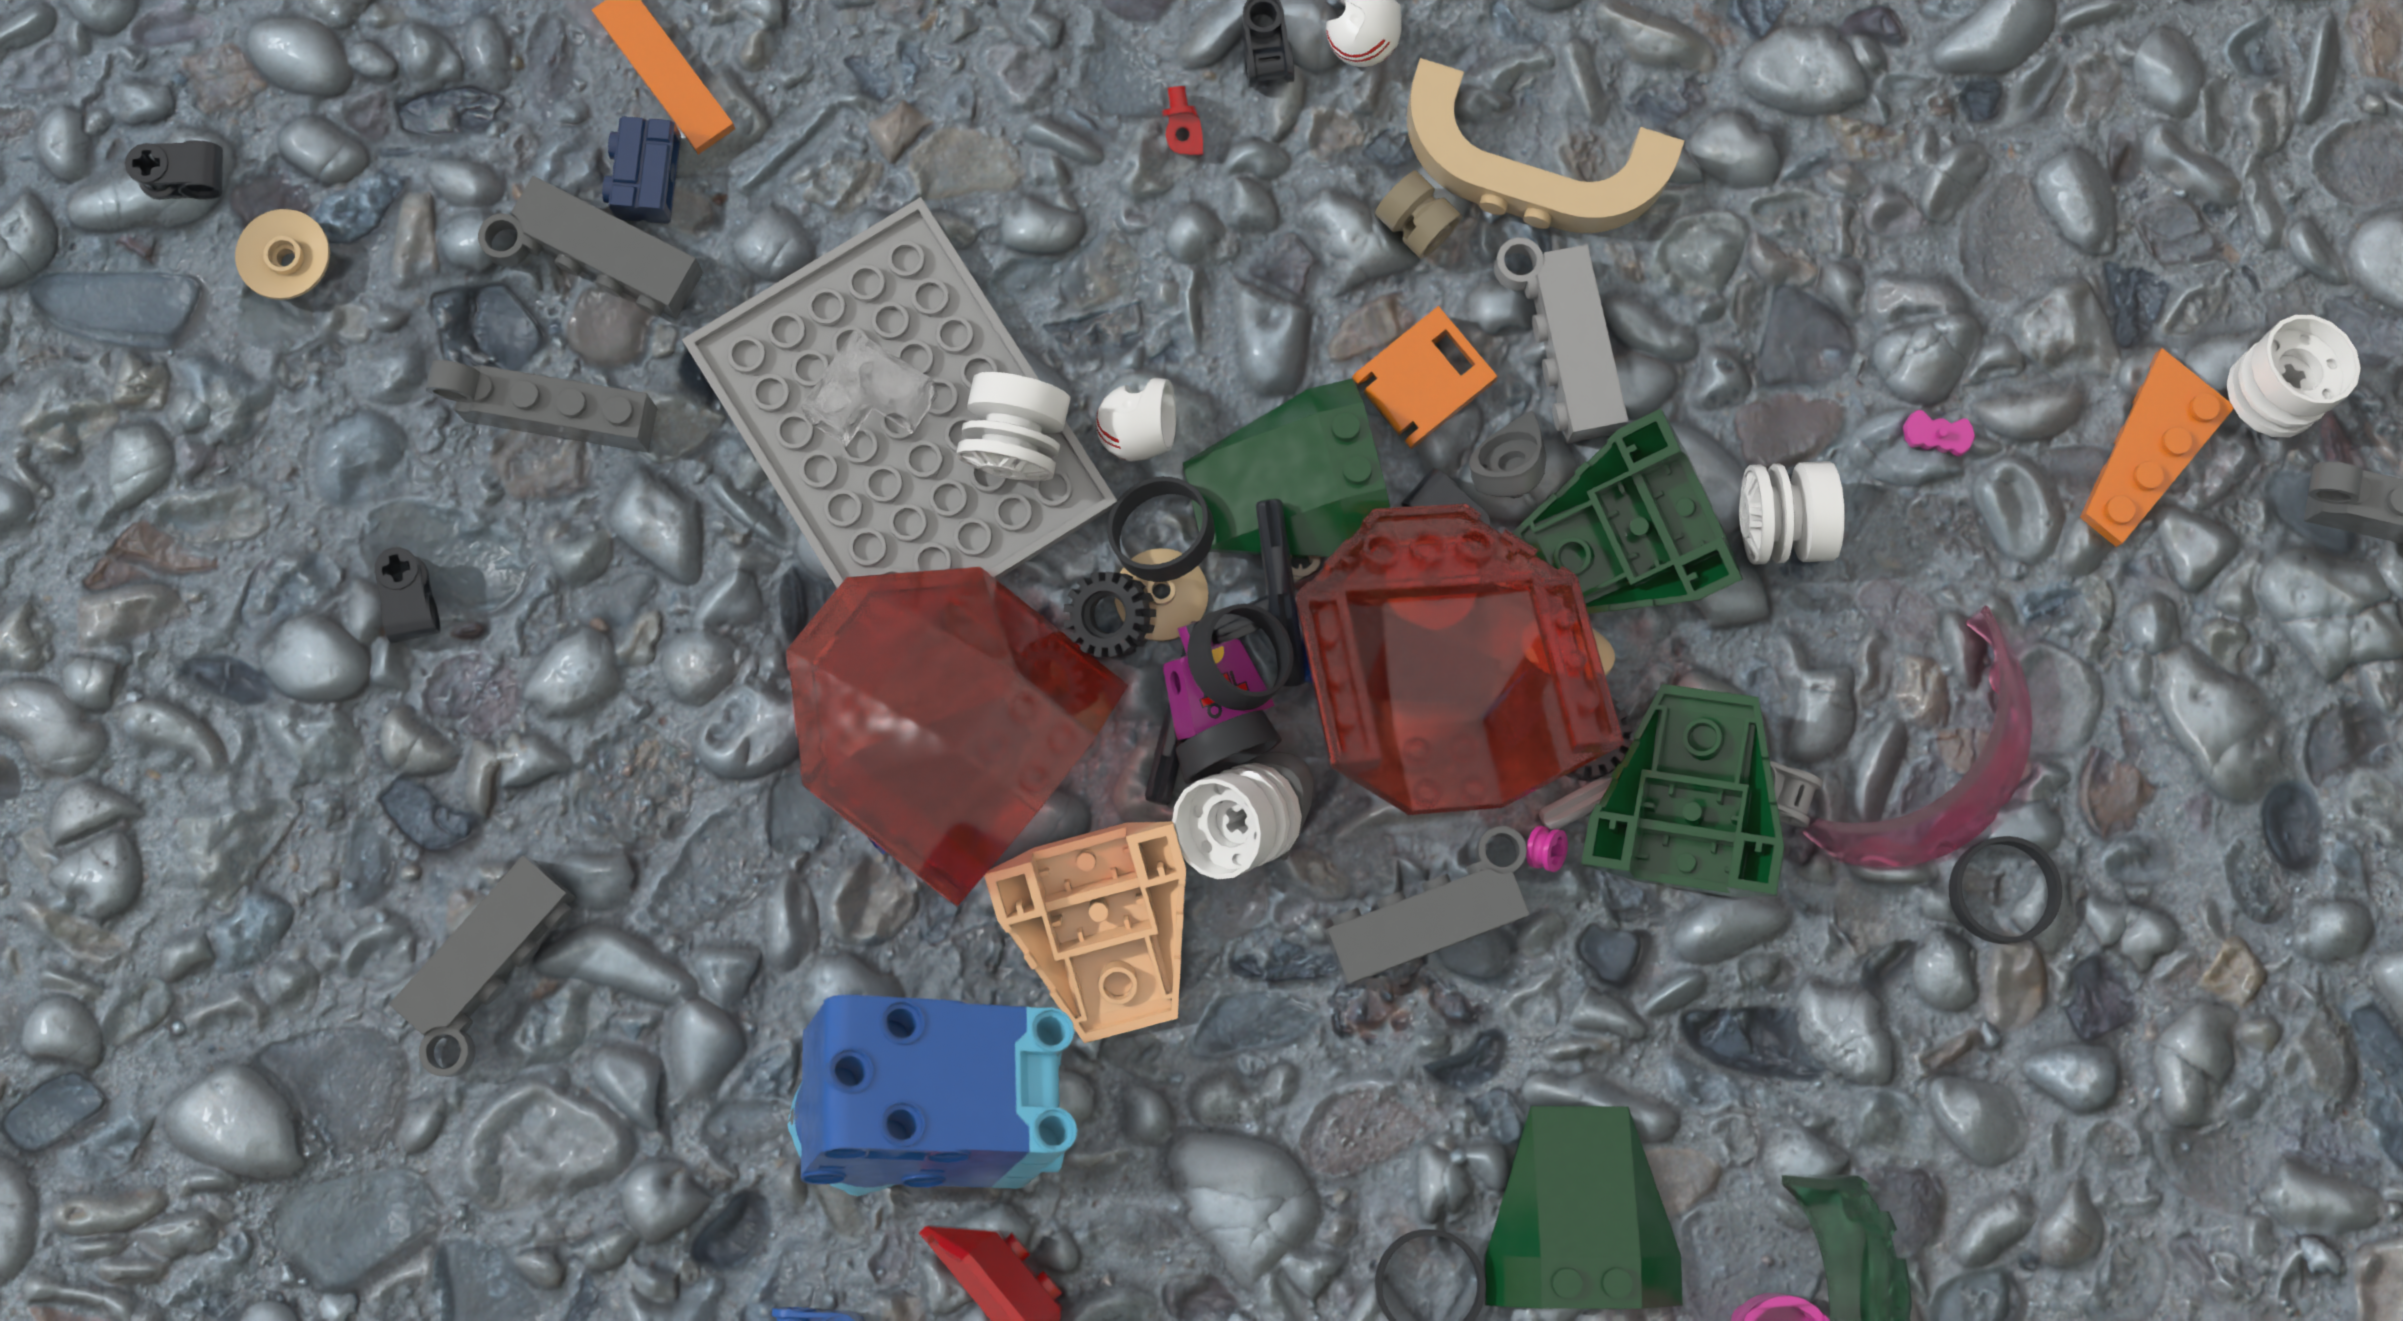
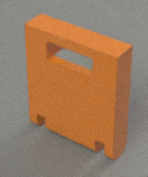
[1352,306,1498,449]

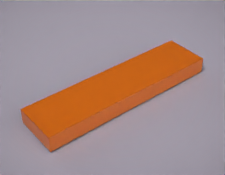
[592,0,735,155]

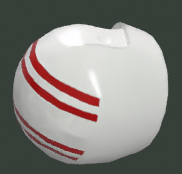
[1326,0,1402,67]
[1096,378,1176,462]

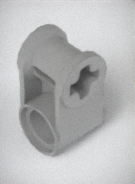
[1770,760,1823,827]

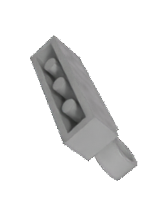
[1494,237,1628,444]

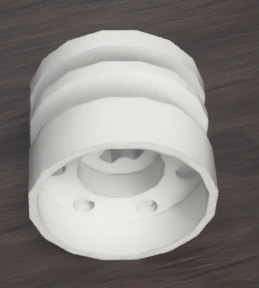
[2226,315,2361,437]
[956,372,1070,481]
[1739,461,1844,564]
[1172,763,1302,879]

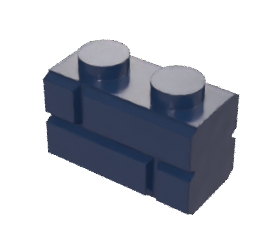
[602,116,681,224]

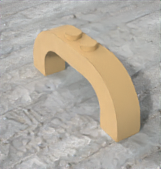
[1407,58,1684,233]

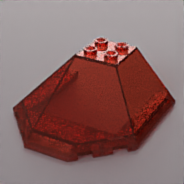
[1295,504,1624,815]
[786,567,1128,907]

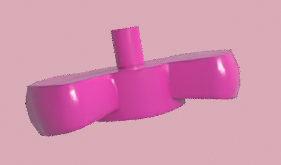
[1903,410,1975,456]

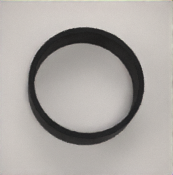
[1107,476,1215,582]
[1949,836,2062,944]
[1375,1229,1486,1321]

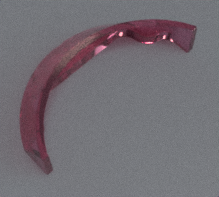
[1802,605,2032,867]

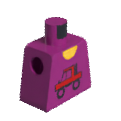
[1163,620,1275,740]

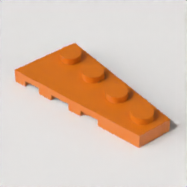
[2080,348,2234,547]

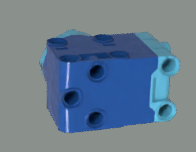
[787,995,1077,1196]

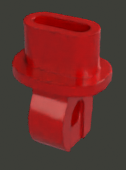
[1162,86,1203,156]

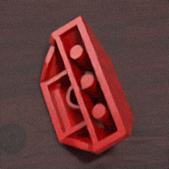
[918,1225,1062,1321]

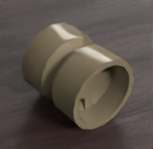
[1375,170,1463,259]

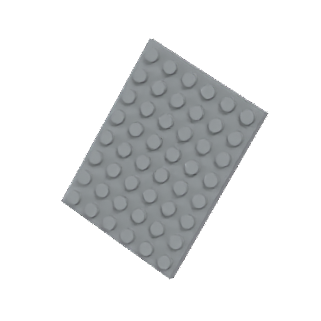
[682,197,1118,653]

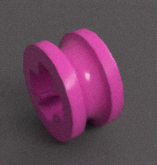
[1526,825,1568,872]

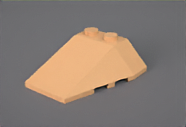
[984,822,1186,1043]

